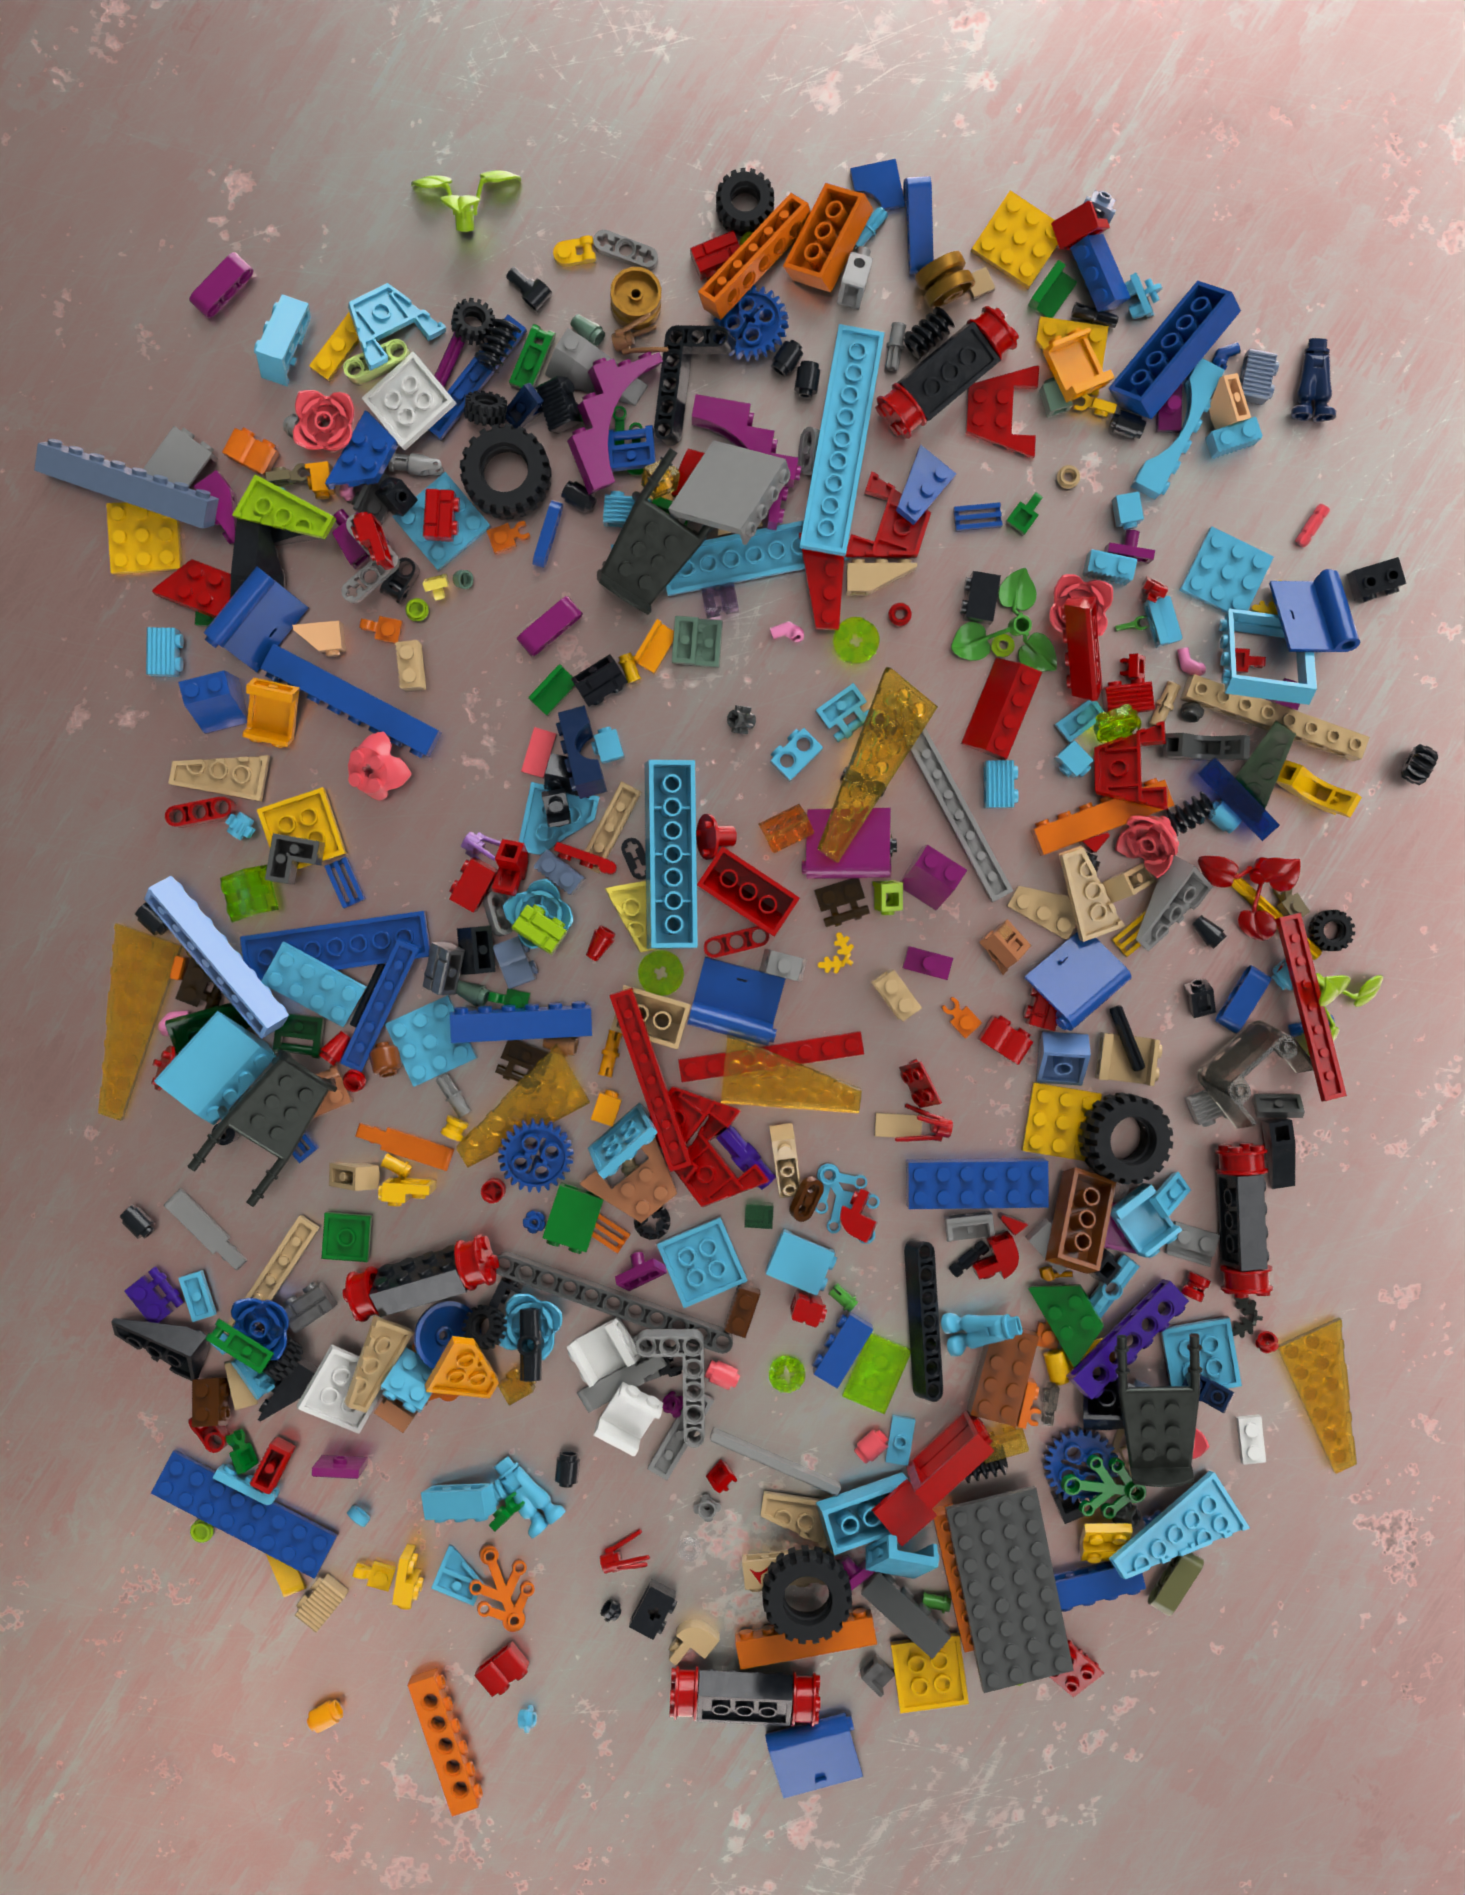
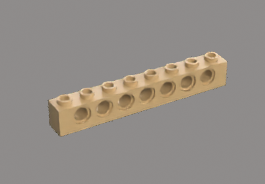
[1180,674,1370,761]

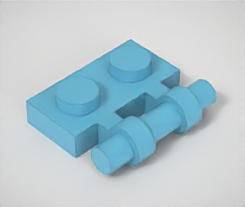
[816,683,875,743]

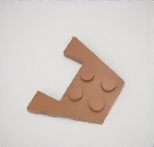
[580,1137,677,1223]

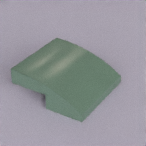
[672,616,723,668]

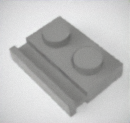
[1164,1221,1220,1267]

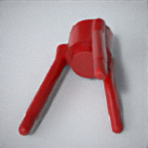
[895,1104,953,1142]
[600,1529,650,1574]

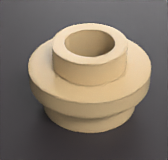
[1057,465,1080,489]

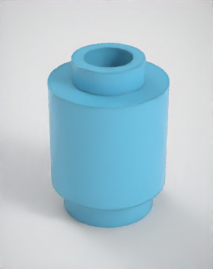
[1211,800,1242,834]

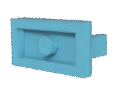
[231,1359,276,1400]

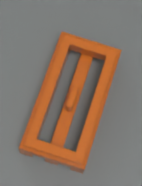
[592,1212,631,1254]

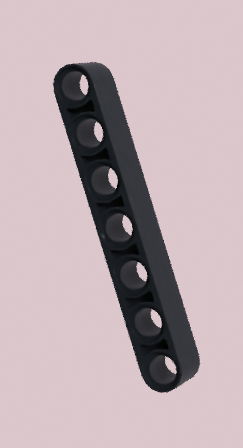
[904,1239,943,1402]

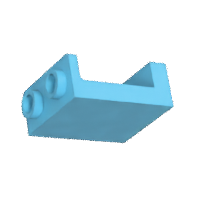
[1110,1183,1182,1258]
[765,1228,837,1296]
[866,1534,939,1579]

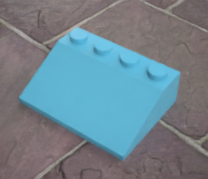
[154,1011,277,1125]

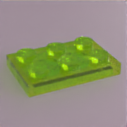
[842,1332,911,1414]

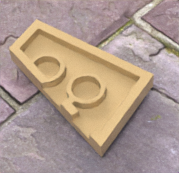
[1006,886,1076,941]
[760,1491,827,1549]

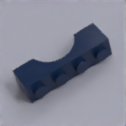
[556,705,607,799]

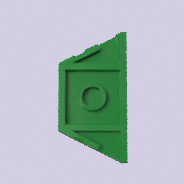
[1028,1284,1104,1367]

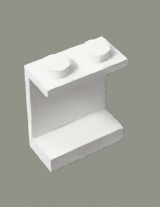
[567,1317,642,1388]
[594,1382,663,1456]

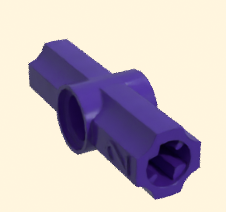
[716,1125,776,1190]

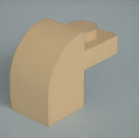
[668,1619,720,1665]

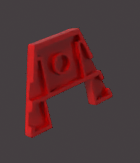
[965,366,1039,458]
[845,471,931,558]
[1094,721,1168,810]
[649,1086,741,1183]
[675,1114,770,1207]

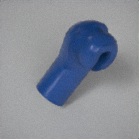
[1212,342,1241,370]

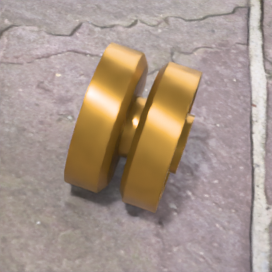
[915,251,976,309]
[610,267,662,330]

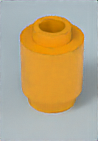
[307,1700,343,1733]

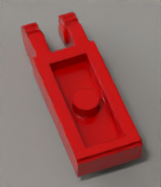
[554,842,617,875]

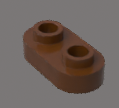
[789,1176,824,1222]

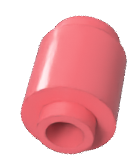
[704,1360,740,1390]
[854,1429,889,1464]

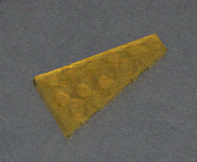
[721,1034,862,1113]
[456,1043,590,1168]
[1278,1317,1357,1474]

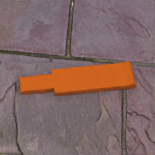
[355,1123,454,1171]

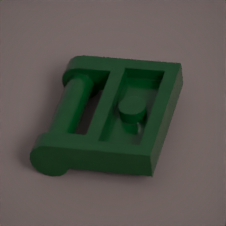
[273,1013,325,1059]

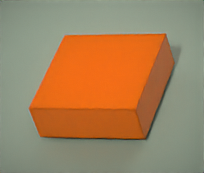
[170,955,190,980]

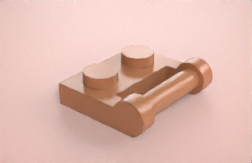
[313,1064,353,1118]

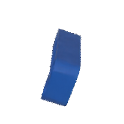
[903,176,934,274]

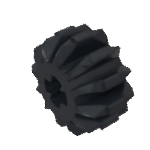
[1401,744,1438,785]

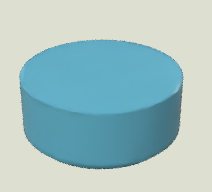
[347,1505,370,1527]

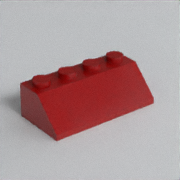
[1061,596,1103,701]
[961,658,1042,760]
[697,846,800,937]

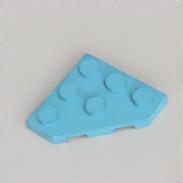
[519,782,600,855]

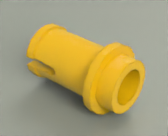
[618,652,641,684]
[381,1153,412,1179]

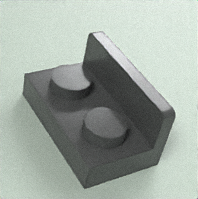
[352,473,390,525]

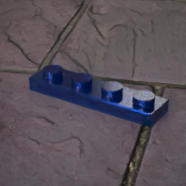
[1197,757,1280,841]

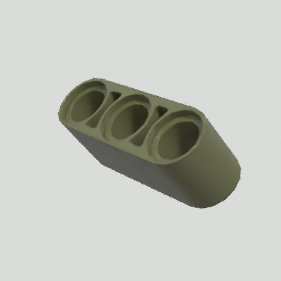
[1148,1552,1204,1616]

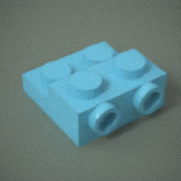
[380,1347,433,1413]

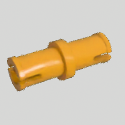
[598,1030,623,1078]

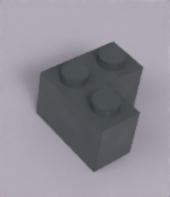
[265,833,325,884]

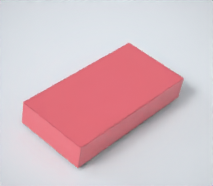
[521,727,557,778]

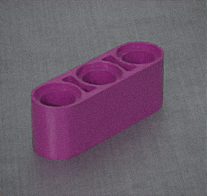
[189,252,254,318]
[517,596,583,657]

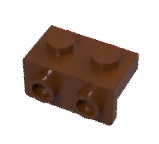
[192,1378,231,1427]

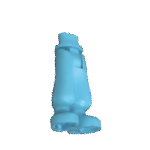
[941,1313,1023,1357]
[494,1456,566,1539]

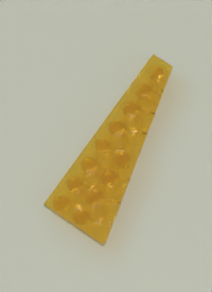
[817,667,938,863]
[98,923,183,1121]

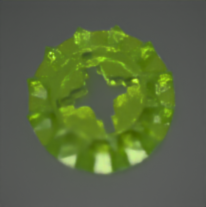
[769,1356,805,1394]

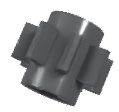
[727,705,756,734]
[1112,1502,1141,1528]

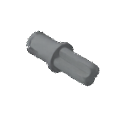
[885,322,907,371]
[436,1073,472,1118]

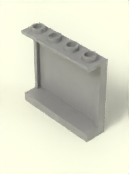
[668,440,790,545]

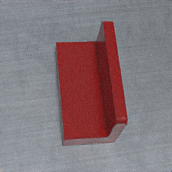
[1051,201,1110,250]

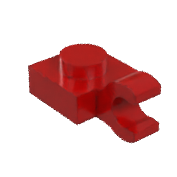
[1142,576,1168,603]
[1223,648,1266,673]

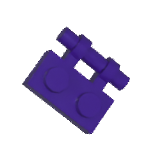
[124,1266,184,1323]

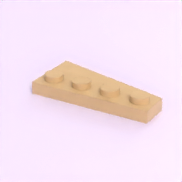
[168,755,270,802]
[1059,846,1125,942]
[344,1316,414,1413]

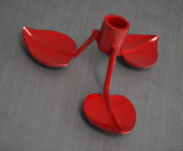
[1198,856,1301,941]

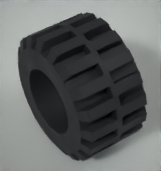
[716,168,775,236]

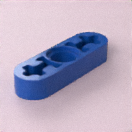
[532,500,563,568]

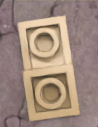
[224,1359,258,1410]

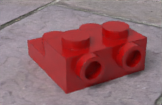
[352,512,395,570]

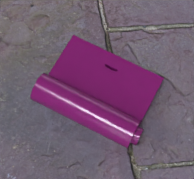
[802,807,892,879]

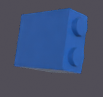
[178,670,248,734]

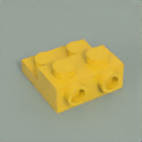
[378,1177,437,1207]
[1079,1523,1133,1563]
[392,1543,424,1610]

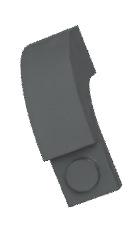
[1162,733,1250,761]

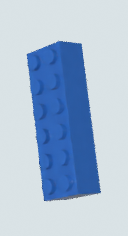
[1108,280,1241,419]
[906,1158,1049,1209]

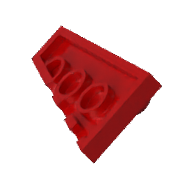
[799,533,844,631]

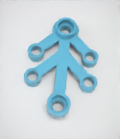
[815,1163,880,1244]

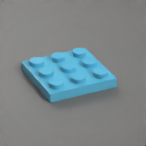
[392,472,491,571]
[1179,526,1274,613]
[385,995,478,1087]
[588,1103,658,1179]
[657,1216,748,1308]
[1161,1316,1242,1389]

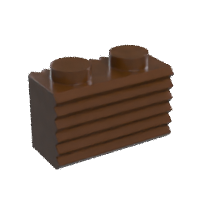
[724,1284,760,1338]

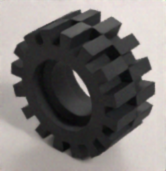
[451,298,495,345]
[464,390,507,427]
[1308,910,1356,951]
[462,1305,507,1350]
[263,1335,303,1381]

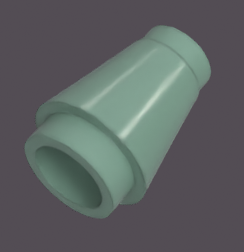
[570,314,605,347]
[456,980,490,1007]

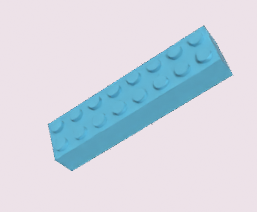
[644,760,698,949]

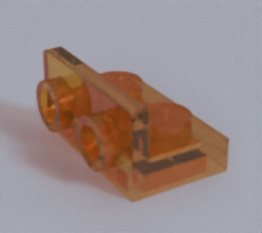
[758,804,814,853]

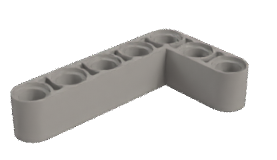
[635,1329,705,1448]

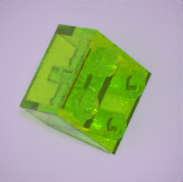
[220,865,279,923]

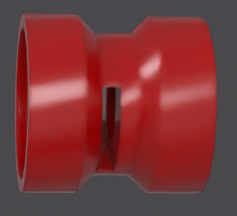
[481,1178,506,1204]
[1181,1271,1211,1302]

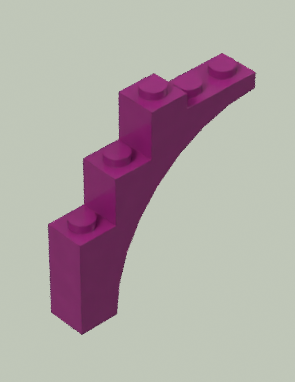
[567,352,663,494]
[692,394,802,531]

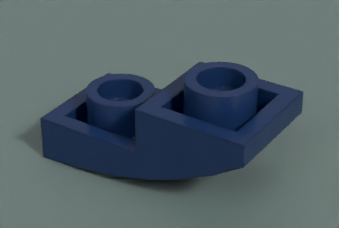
[1182,1374,1235,1413]

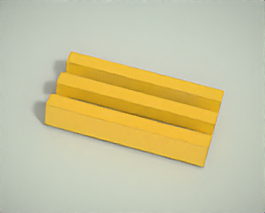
[1111,910,1147,957]

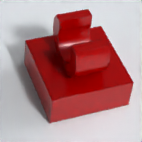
[1120,653,1146,679]
[706,1459,737,1493]

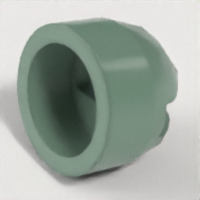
[452,570,473,589]

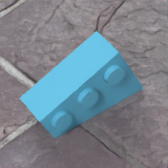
[254,294,311,387]

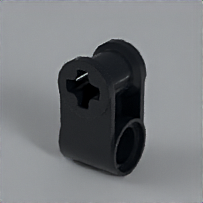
[380,557,420,604]

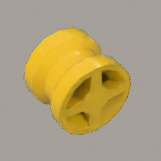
[440,1115,469,1142]

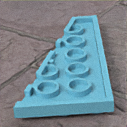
[1109,1471,1250,1579]

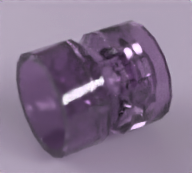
[701,582,739,619]

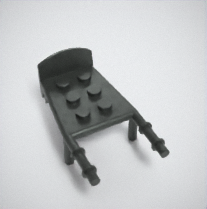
[597,448,713,615]
[187,1049,337,1207]
[1115,1333,1202,1487]

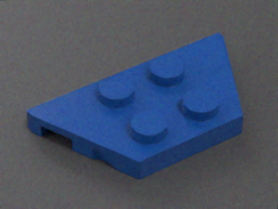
[325,411,398,489]

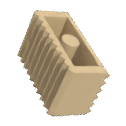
[395,640,426,692]
[295,1573,349,1632]

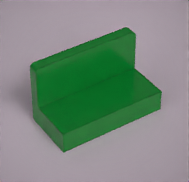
[1028,260,1077,318]
[528,664,576,717]

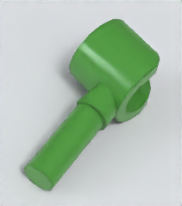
[1115,615,1150,631]

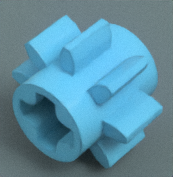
[225,812,256,840]

